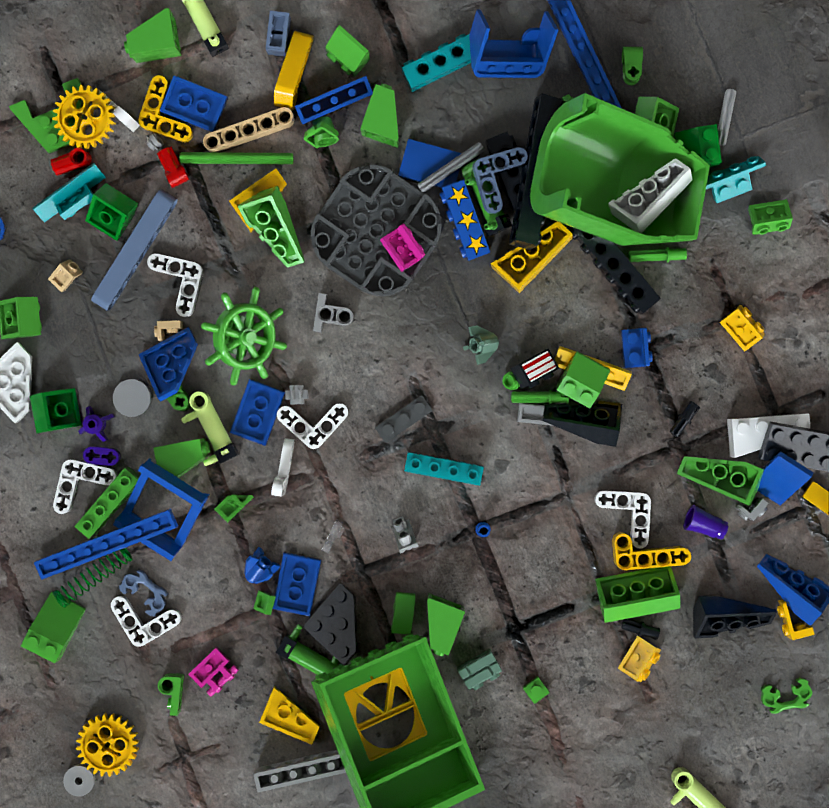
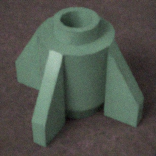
[463,325,499,365]

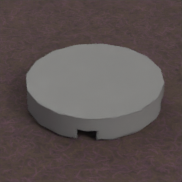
[113,379,152,417]

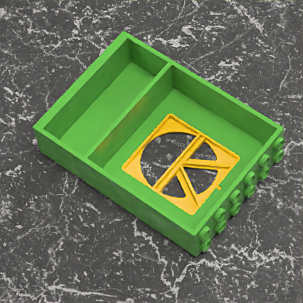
[311,634,485,808]

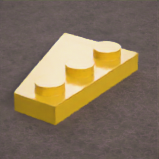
[259,686,320,745]

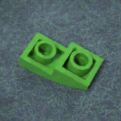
[391,592,415,634]

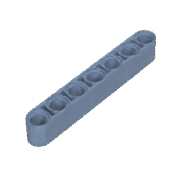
[91,189,178,311]

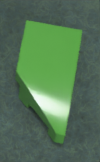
[214,495,254,523]

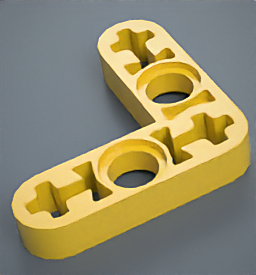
[138,75,193,143]

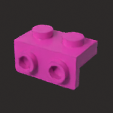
[380,223,425,272]

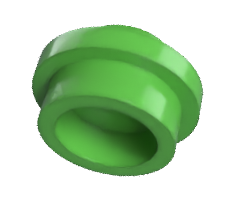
[502,371,520,390]

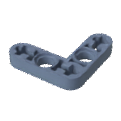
[472,147,528,214]

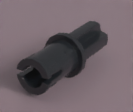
[670,401,700,437]
[621,619,660,640]

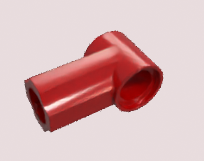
[157,146,190,188]
[50,148,92,176]

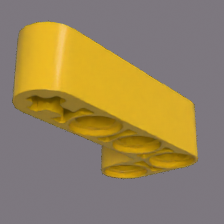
[274,31,314,111]
[612,532,691,570]

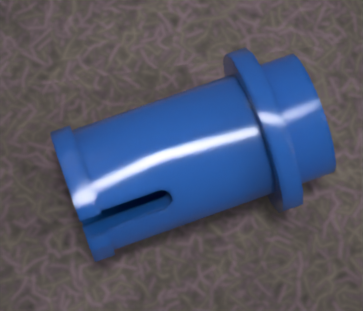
[475,522,491,537]

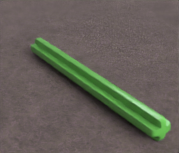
[179,152,294,164]

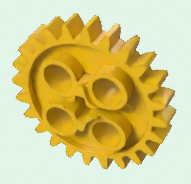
[52,85,116,149]
[76,713,139,777]

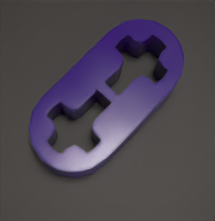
[83,446,121,466]

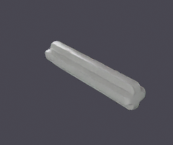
[717,89,736,146]

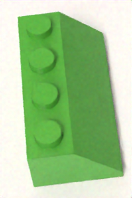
[595,566,680,623]

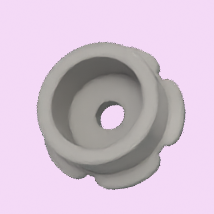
[146,133,164,151]

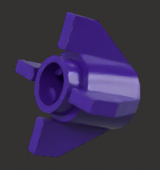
[78,406,115,442]

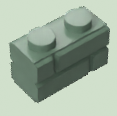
[457,649,502,690]

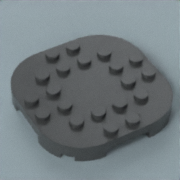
[311,165,441,297]

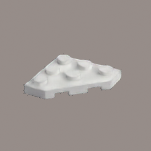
[0,342,32,423]

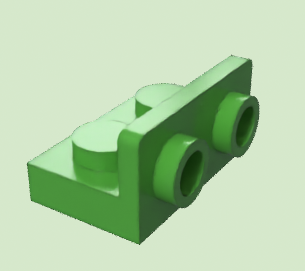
[748,199,793,235]

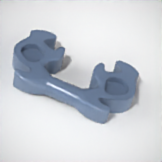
[119,569,168,616]

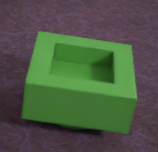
[253,590,276,615]
[523,676,550,704]

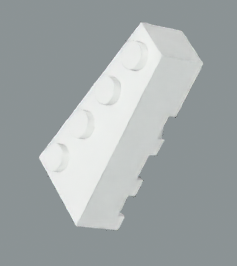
[608,158,693,233]
[727,413,810,458]

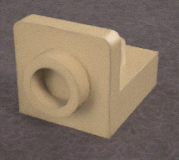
[48,259,83,292]
[154,320,183,341]

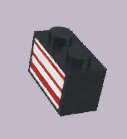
[511,348,559,389]

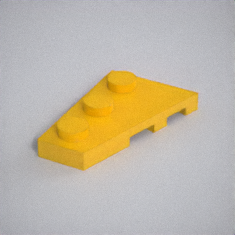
[229,168,287,232]

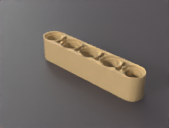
[203,107,295,152]

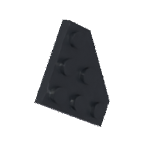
[303,583,358,665]

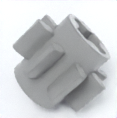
[285,385,309,405]

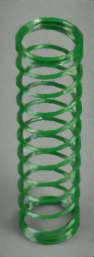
[53,547,133,608]

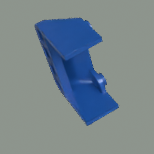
[469,9,558,78]

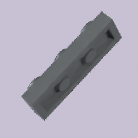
[375,395,433,443]

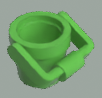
[304,117,339,148]

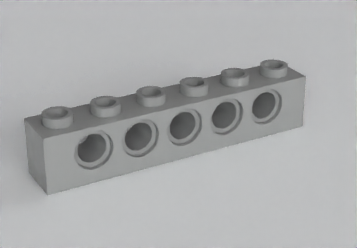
[253,749,346,792]

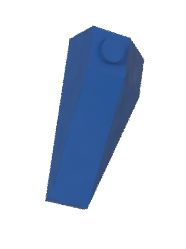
[757,554,829,626]

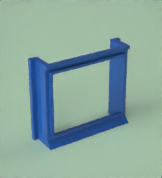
[113,458,210,561]

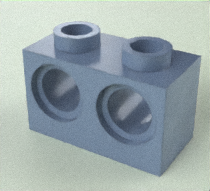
[266,11,291,57]

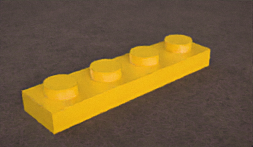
[554,346,632,391]

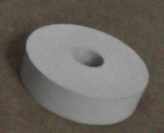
[63,764,96,796]

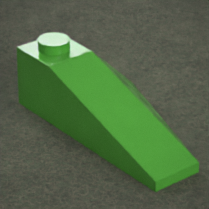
[238,186,305,268]
[677,456,764,506]

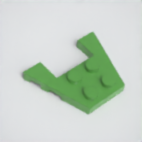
[9,78,83,154]

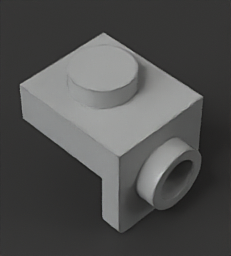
[735,497,769,521]

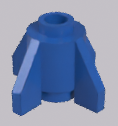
[244,547,281,584]

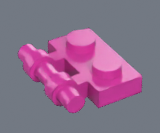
[188,647,239,697]

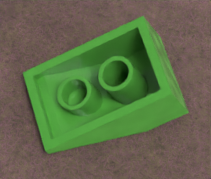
[21,592,86,663]

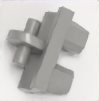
[391,517,419,554]

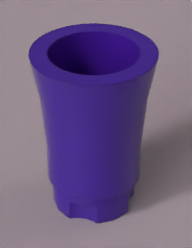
[683,505,729,540]

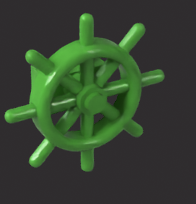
[201,287,287,386]

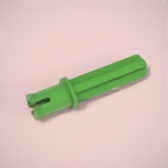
[628,247,687,262]
[511,390,569,405]

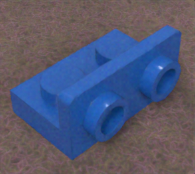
[621,328,652,368]

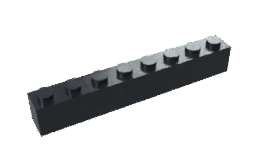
[509,93,563,250]

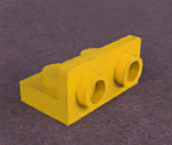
[720,305,765,352]
[618,636,661,682]

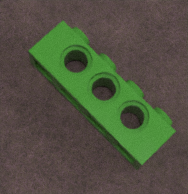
[74,467,140,539]

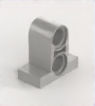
[313,293,354,333]

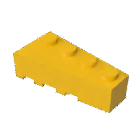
[491,222,573,293]

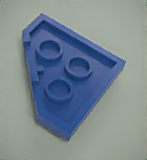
[139,327,198,402]

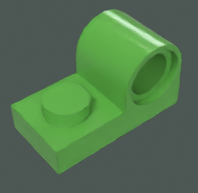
[158,673,184,716]

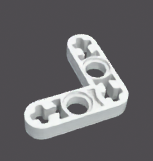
[99,91,140,132]
[147,254,203,317]
[277,403,349,449]
[271,438,295,497]
[53,459,118,514]
[594,490,651,549]
[111,596,182,647]

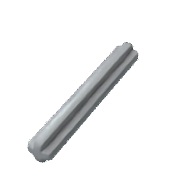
[418,142,484,193]

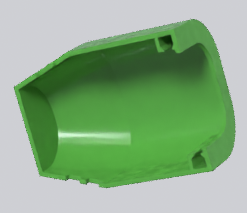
[530,93,710,246]

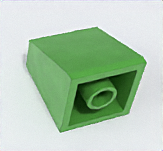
[124,8,182,63]
[360,83,399,148]
[154,438,211,486]
[427,593,465,656]

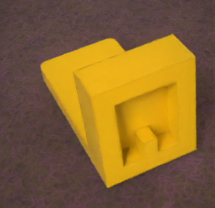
[802,482,829,515]
[777,600,815,640]

